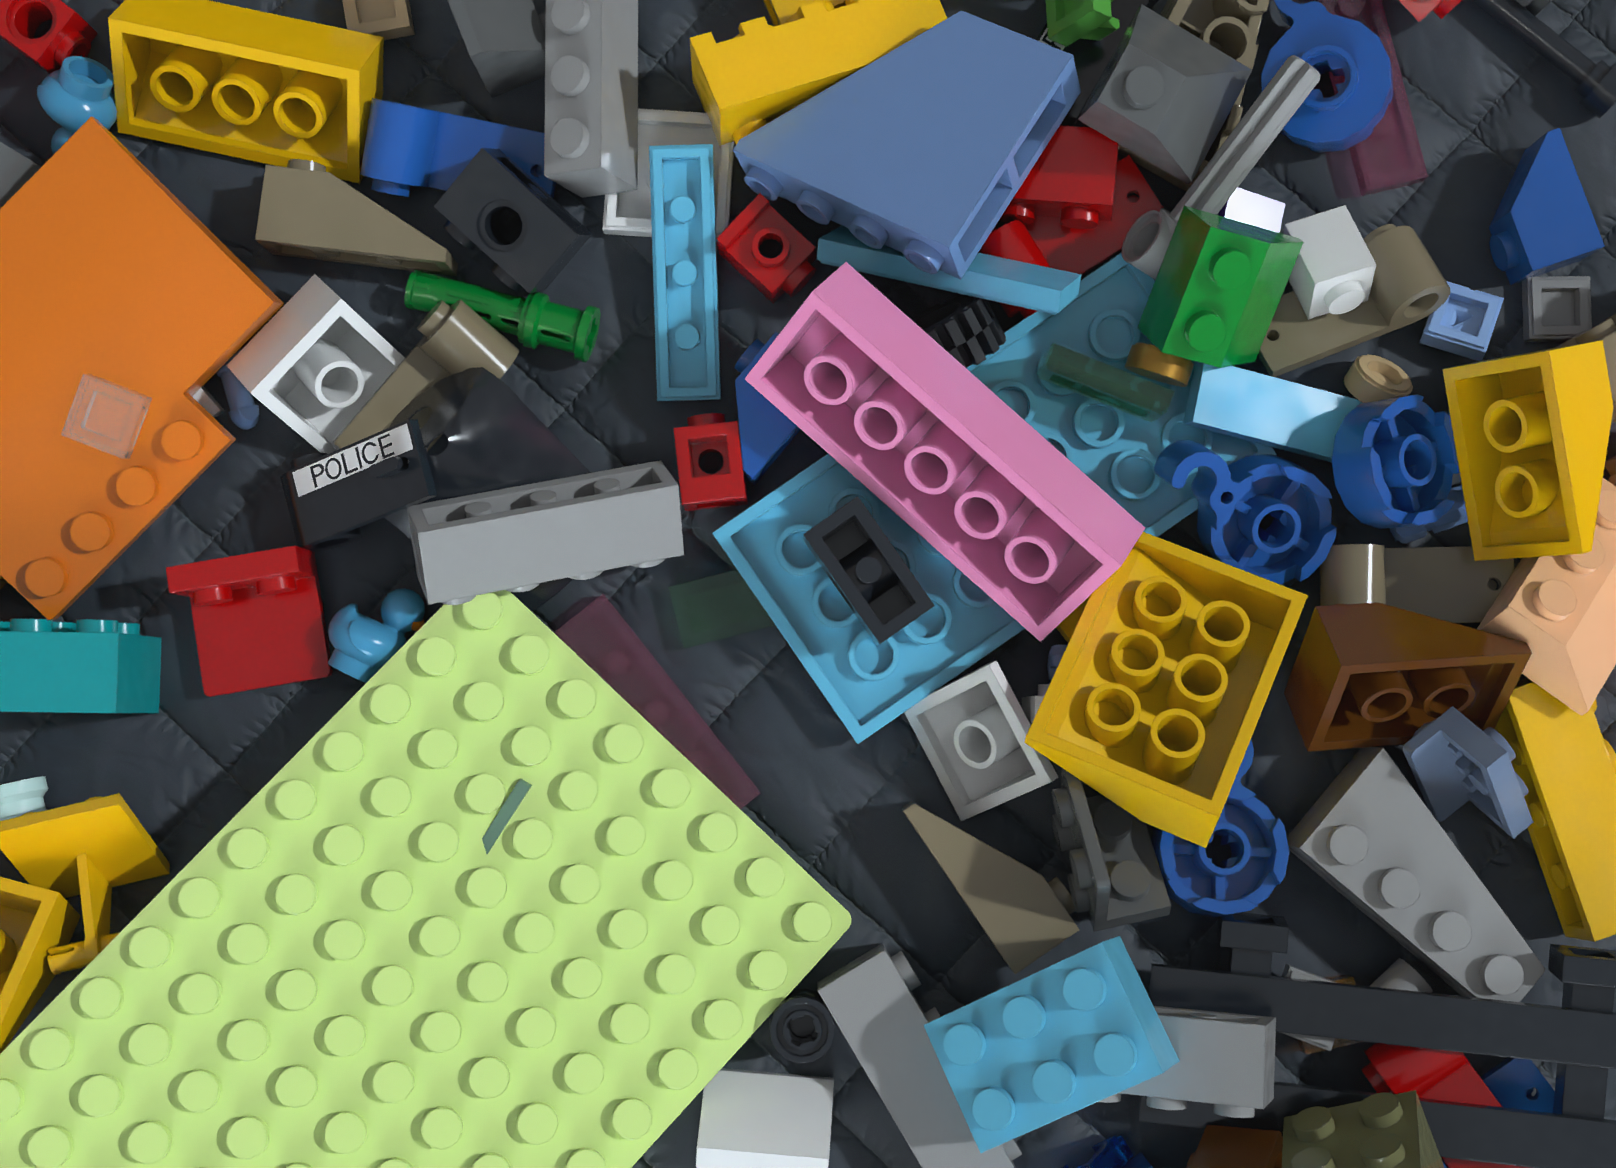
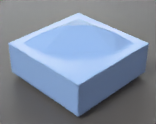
[1419,281,1504,362]

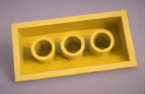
[108,0,384,184]

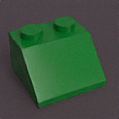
[1137,206,1304,368]

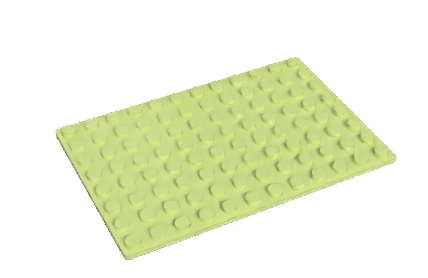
[0,590,851,1168]

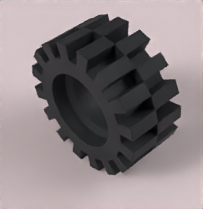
[910,294,1006,369]

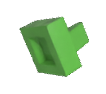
[1046,0,1120,47]

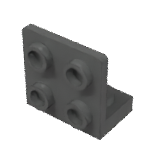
[1051,768,1171,932]

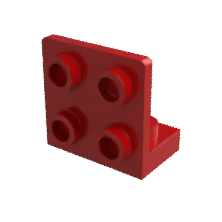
[166,545,333,697]

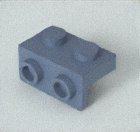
[1403,706,1533,839]

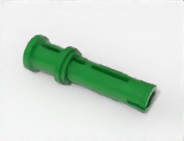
[404,269,601,363]

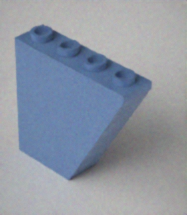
[733,10,1081,280]

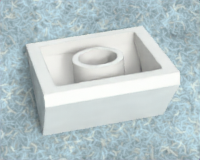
[904,660,1058,821]
[696,1068,834,1168]

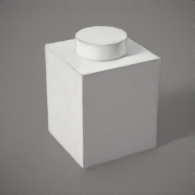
[1283,205,1376,320]

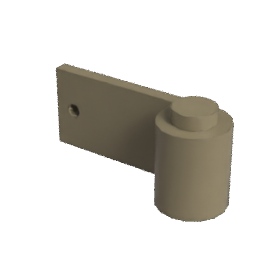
[1258,224,1450,377]
[333,299,519,452]
[1319,544,1514,624]

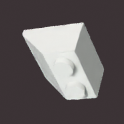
[226,274,405,454]

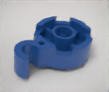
[1261,0,1393,153]
[1332,394,1460,529]
[1154,440,1337,585]
[1151,740,1290,918]

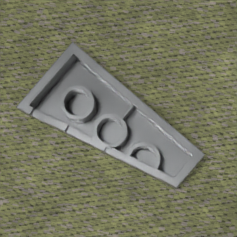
[1287,747,1546,1002]

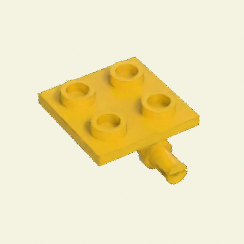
[0,793,170,975]

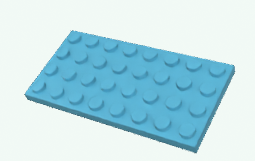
[712,253,1276,744]

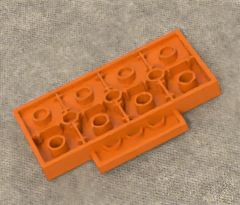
[0,116,284,620]

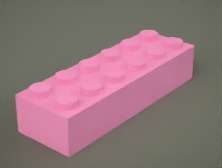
[745,262,1145,642]

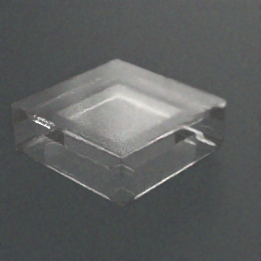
[61,373,152,459]

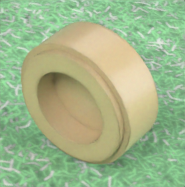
[1344,355,1413,403]

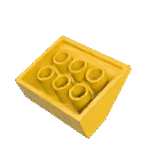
[1024,532,1308,848]

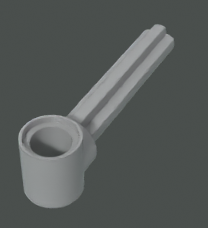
[1122,55,1320,280]

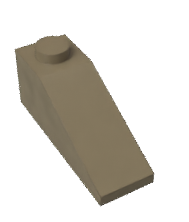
[255,159,458,276]
[901,801,1079,974]

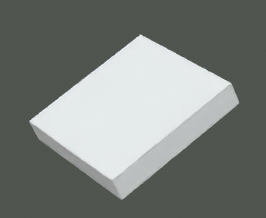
[602,109,734,238]

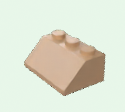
[1477,478,1616,716]

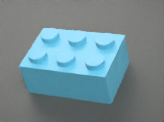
[923,936,1180,1153]

